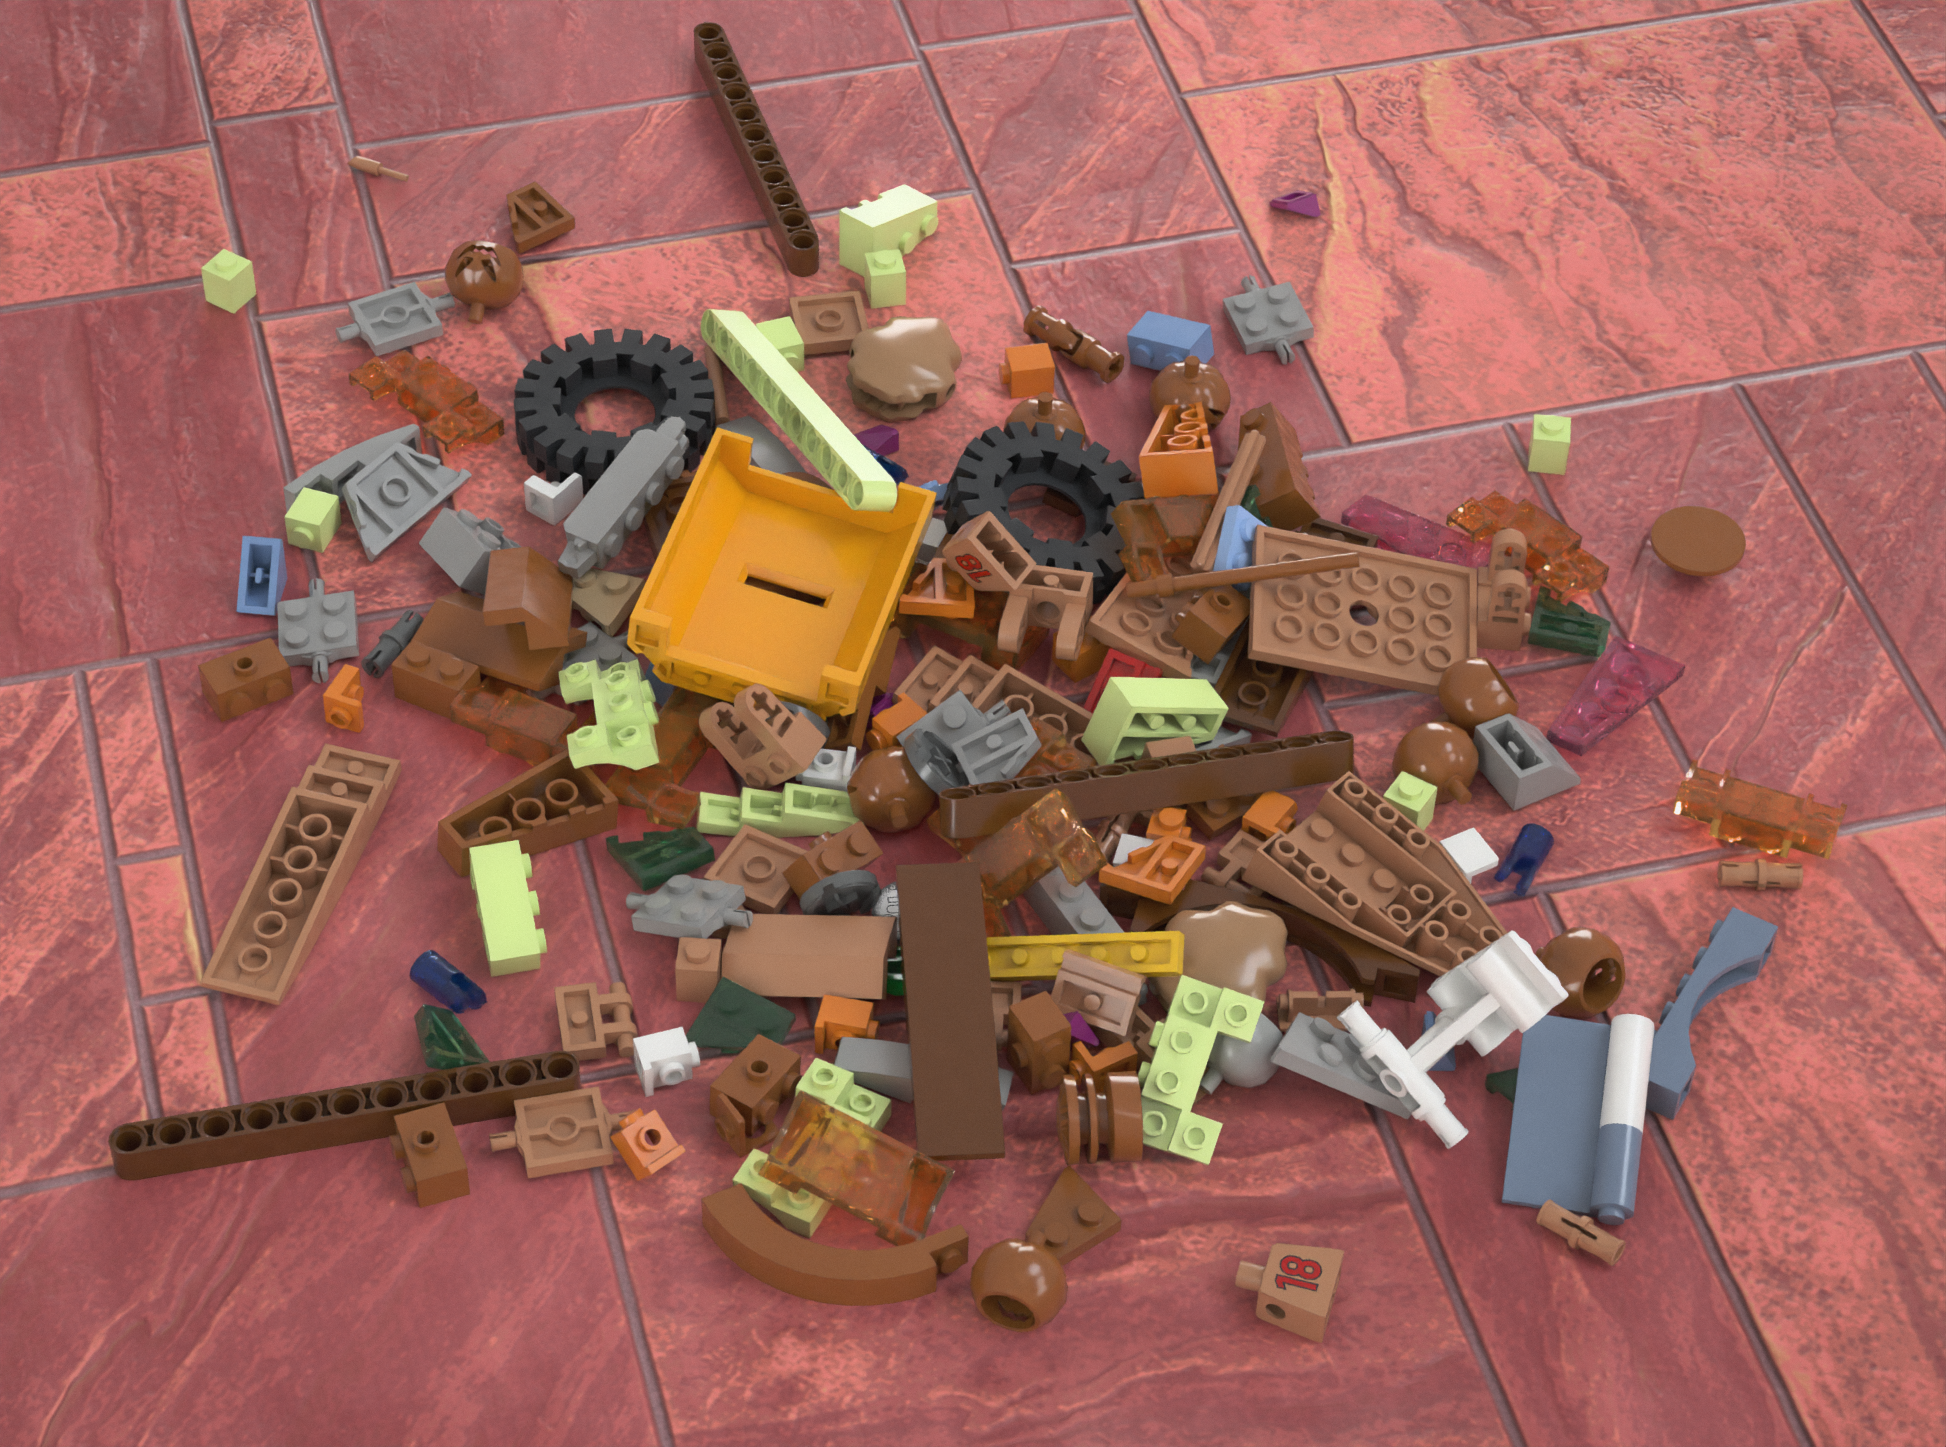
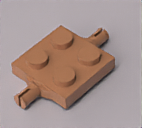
[489,1086,635,1178]

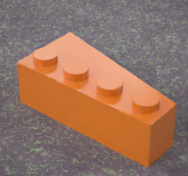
[1139,401,1219,502]

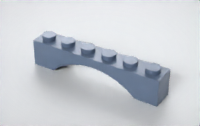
[1646,907,1778,1120]

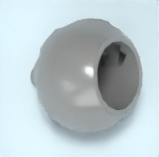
[1199,1013,1283,1095]

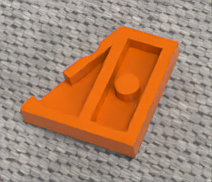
[898,558,975,619]
[1099,834,1206,905]

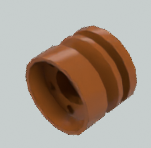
[1056,1071,1143,1165]

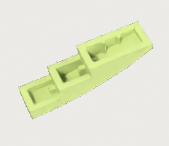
[696,783,864,838]

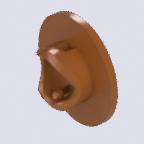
[1650,506,1746,576]

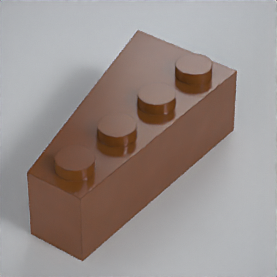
[1238,402,1321,531]
[437,748,619,877]

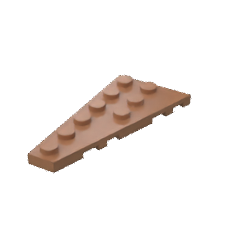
[1084,511,1206,679]

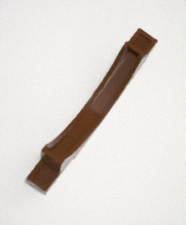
[1099,879,1420,1007]

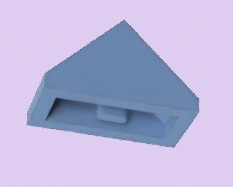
[237,536,288,616]

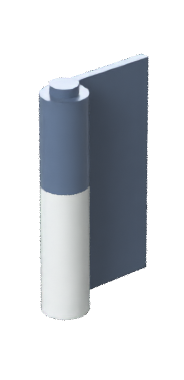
[1502,1014,1655,1225]

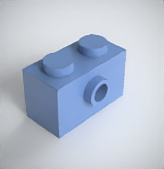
[1127,311,1214,371]

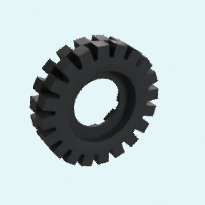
[514,329,715,495]
[942,421,1152,605]

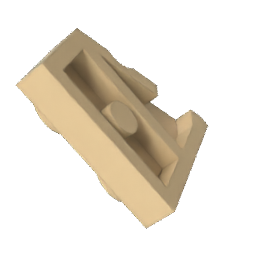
[572,568,645,637]

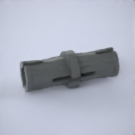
[361,610,424,678]

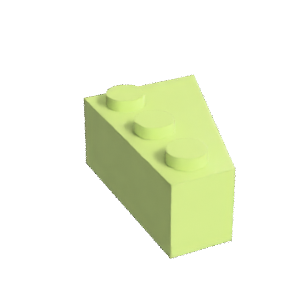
[839,184,938,277]
[1081,677,1229,765]
[469,840,547,977]

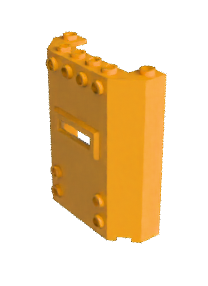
[627,427,937,721]

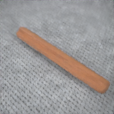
[1190,430,1266,574]

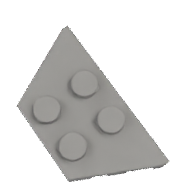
[342,442,472,563]
[1271,1012,1411,1119]

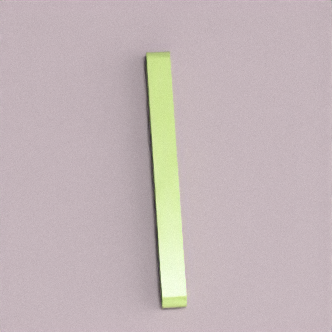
[701,309,897,512]

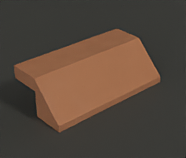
[721,914,898,999]

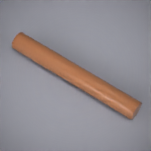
[704,345,730,425]

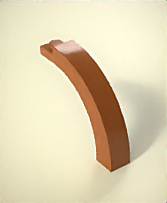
[701,1183,969,1306]

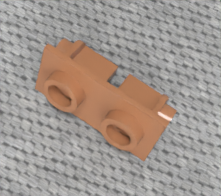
[1276,989,1364,1032]

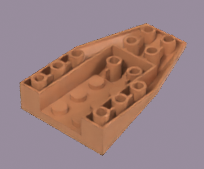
[1241,771,1507,977]

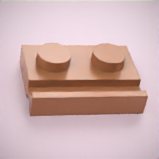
[1051,949,1147,1036]

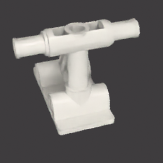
[1337,930,1568,1149]

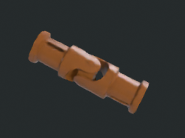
[1023,305,1125,383]

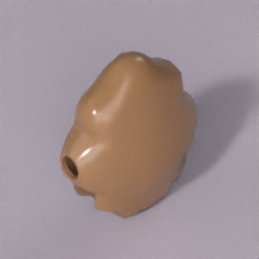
[846,316,962,423]
[1147,901,1288,1013]

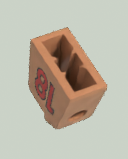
[942,511,1037,592]
[1235,1243,1344,1343]

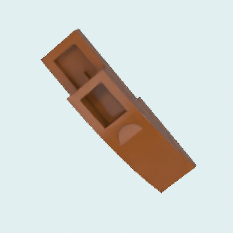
[824,626,900,752]

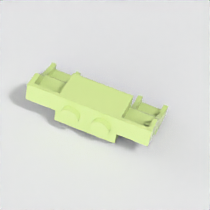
[559,659,659,770]
[1137,975,1264,1165]
[733,1058,891,1238]

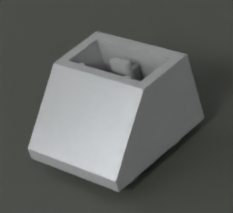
[419,507,521,595]
[1473,713,1581,811]

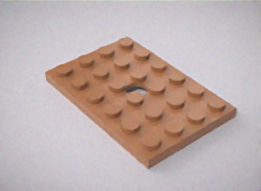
[1248,525,1477,696]

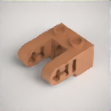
[1477,529,1531,651]
[998,565,1093,661]
[699,684,827,790]

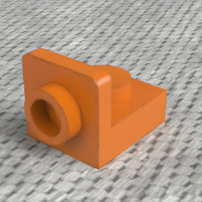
[323,664,364,733]
[1069,1041,1138,1092]

